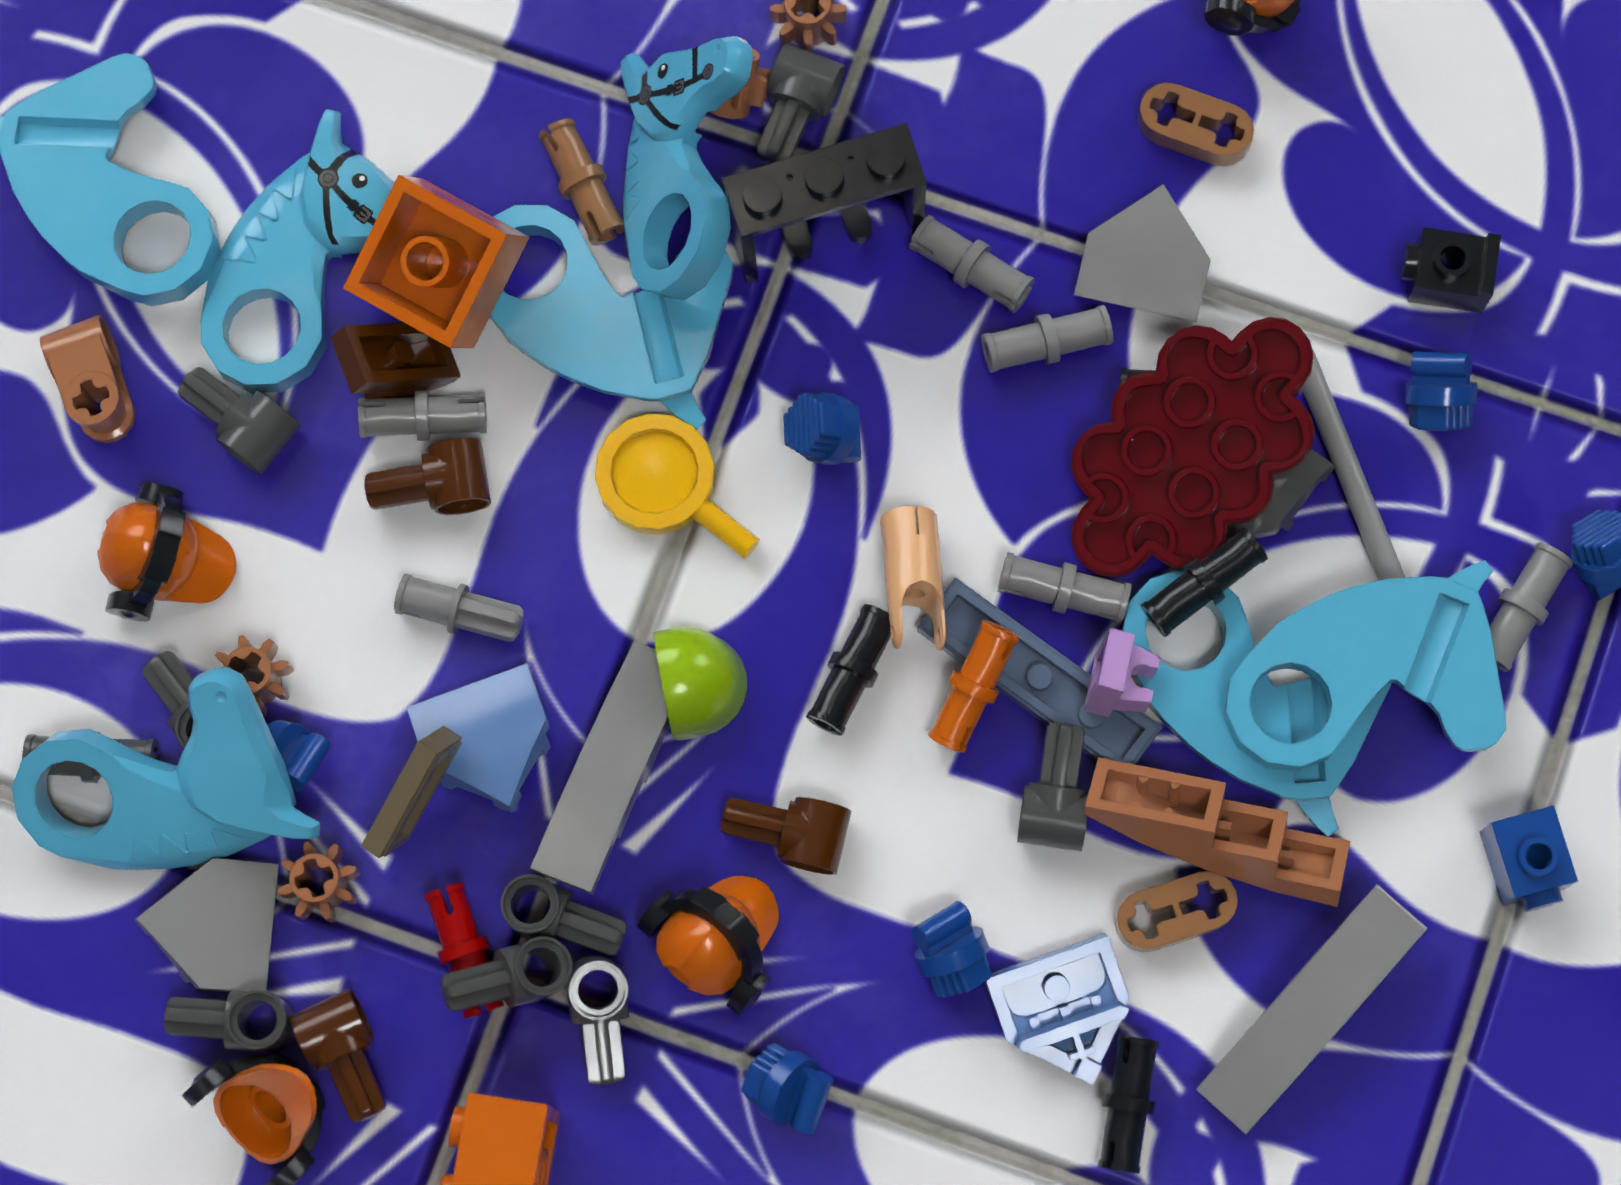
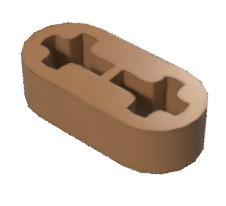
[1138,82,1254,167]
[1115,871,1238,953]

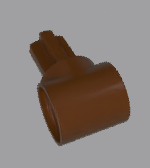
[364,438,491,515]
[721,797,852,875]
[289,988,386,1123]

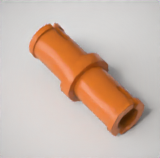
[928,619,1021,753]

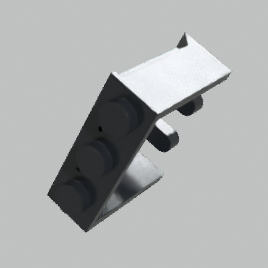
[722,123,926,284]

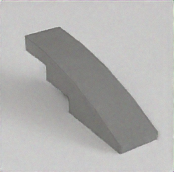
[530,641,670,895]
[1196,884,1427,1134]

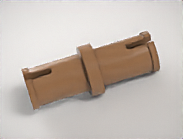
[538,118,624,245]

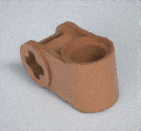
[40,315,136,443]

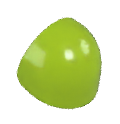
[653,627,747,740]

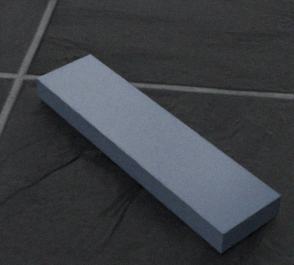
[917,577,1163,765]

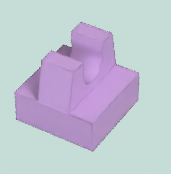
[1084,628,1160,717]

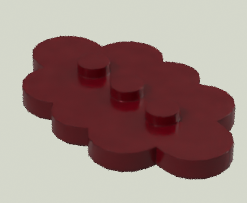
[1071,317,1315,577]

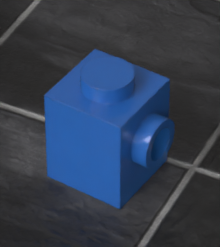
[1479,805,1578,912]

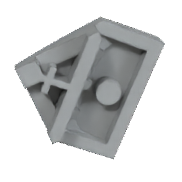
[1074,184,1211,322]
[134,858,279,992]

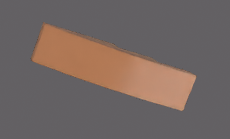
[1084,757,1350,907]

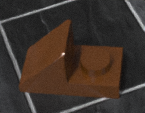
[330,323,461,399]

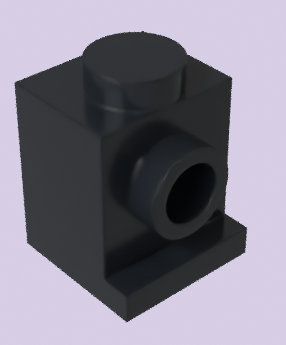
[1400,227,1501,313]

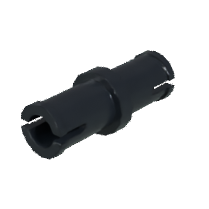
[1140,527,1268,637]
[806,604,891,736]
[1097,1035,1159,1174]

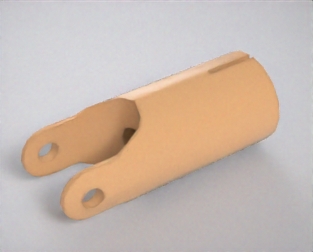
[880,505,947,650]

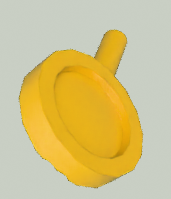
[595,413,760,559]

